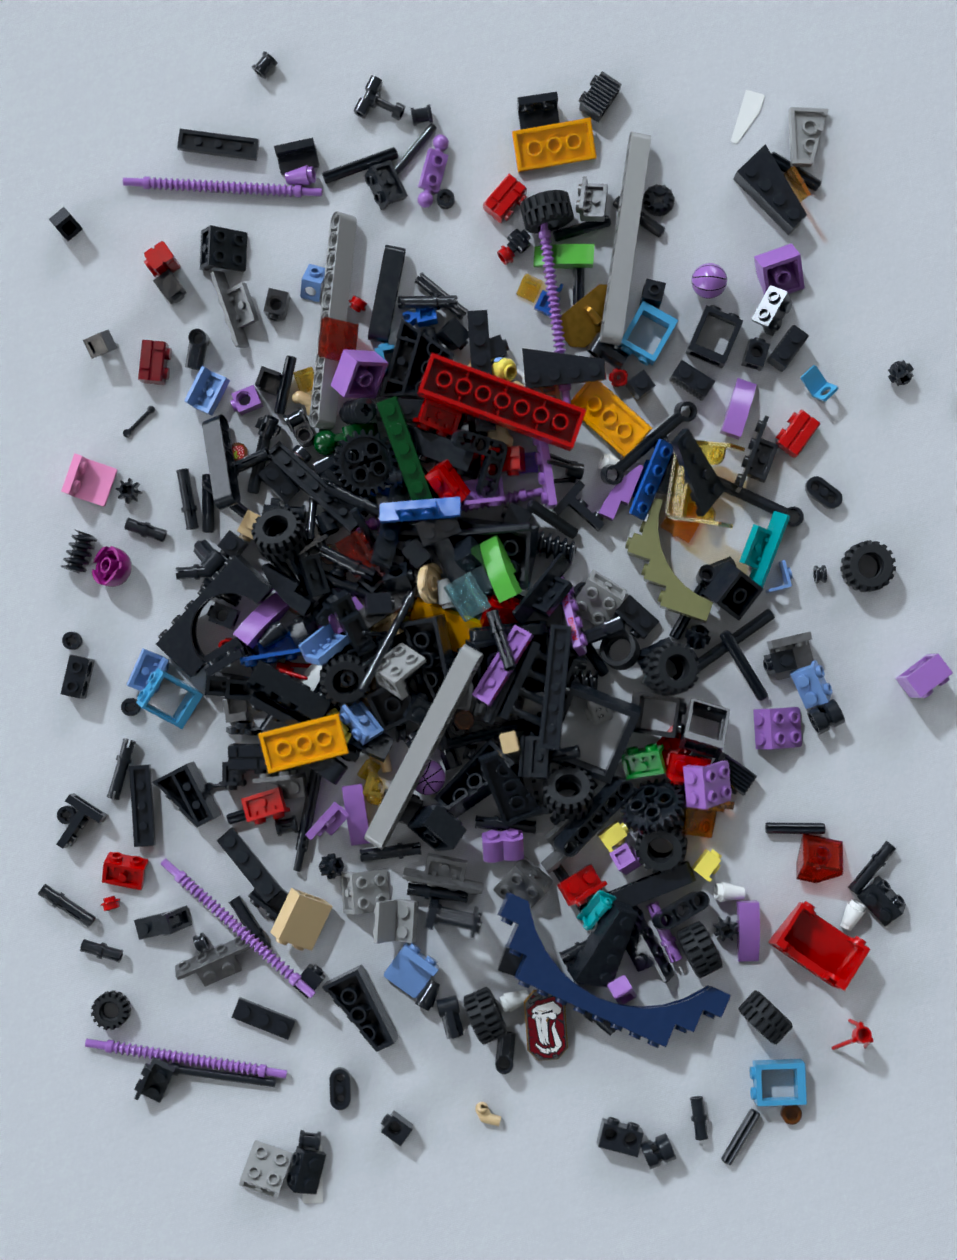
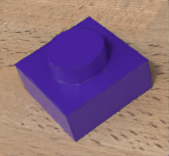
[519,452,538,474]

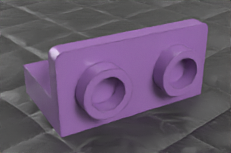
[305,802,349,840]

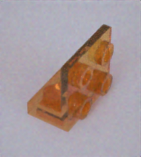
[682,801,735,838]

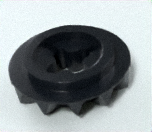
[643,184,675,216]

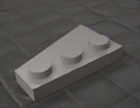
[788,107,829,167]

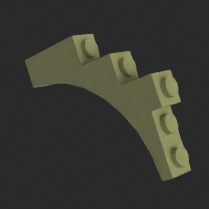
[625,498,713,623]

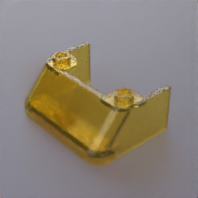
[665,440,745,528]

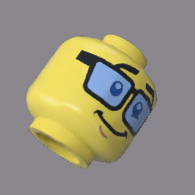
[491,356,517,382]

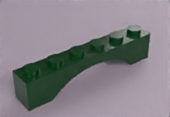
[376,396,435,500]

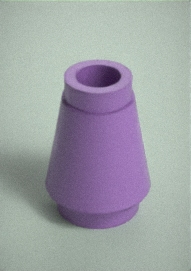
[285,165,316,185]

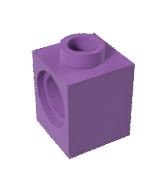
[230,385,264,416]
[609,843,643,875]

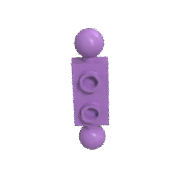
[417,135,449,208]

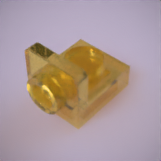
[363,771,385,805]

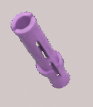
[646,901,683,963]

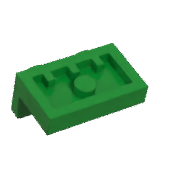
[621,743,667,779]

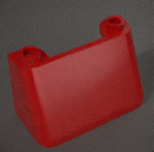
[768,901,870,991]

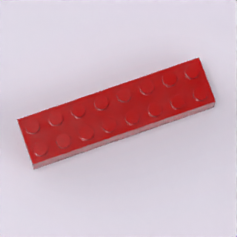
[417,353,586,451]

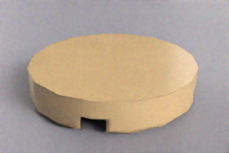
[417,563,444,604]

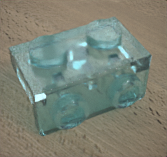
[444,571,491,622]

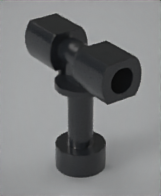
[354,75,406,120]

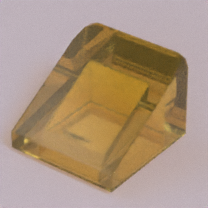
[516,273,544,303]
[293,367,314,393]
[357,758,381,782]

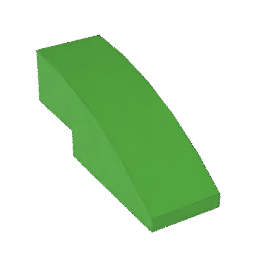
[533,244,595,269]
[480,535,522,603]

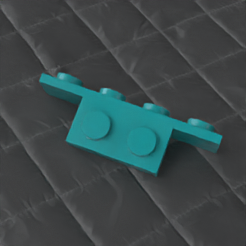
[739,511,790,588]

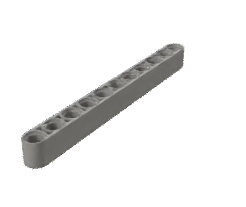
[600,132,651,346]
[309,211,357,431]
[364,644,484,850]

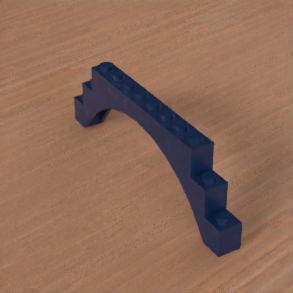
[497,892,731,1048]

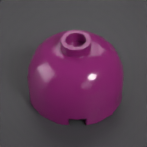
[92,546,132,587]

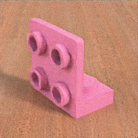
[61,453,118,507]

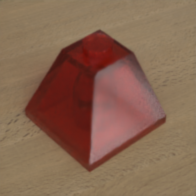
[796,834,843,883]

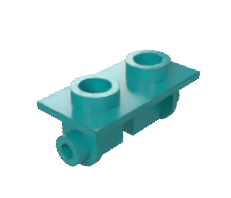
[577,890,616,931]

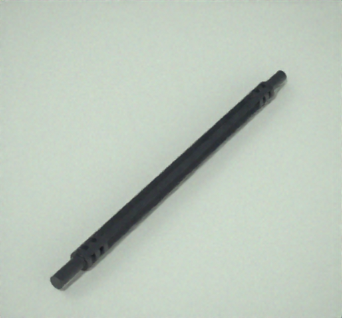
[293,633,346,872]

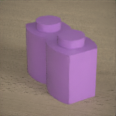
[482,828,524,863]

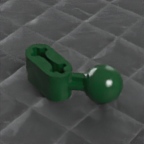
[313,423,380,455]

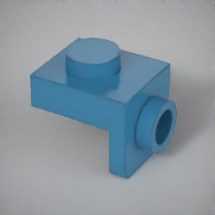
[374,343,395,375]

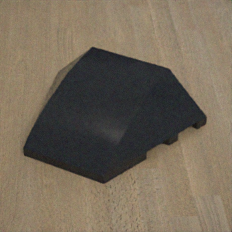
[379,319,454,397]

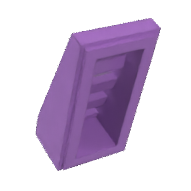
[608,975,637,1005]

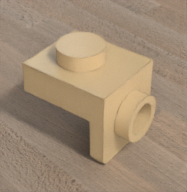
[237,510,261,542]

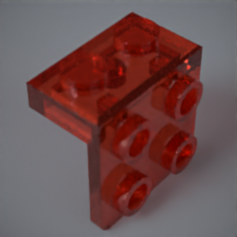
[318,317,359,362]
[335,531,377,578]

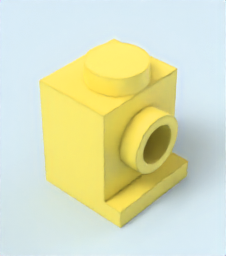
[597,821,630,853]
[691,849,722,882]

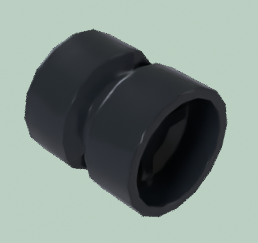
[807,699,845,735]
[641,1133,677,1170]

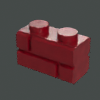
[138,339,172,385]

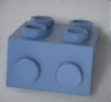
[384,942,439,998]

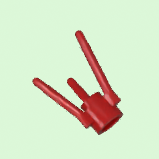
[276,661,312,680]
[831,1019,874,1050]

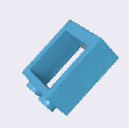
[618,301,678,366]
[136,668,203,729]
[749,1059,807,1106]

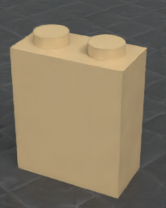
[270,888,333,951]

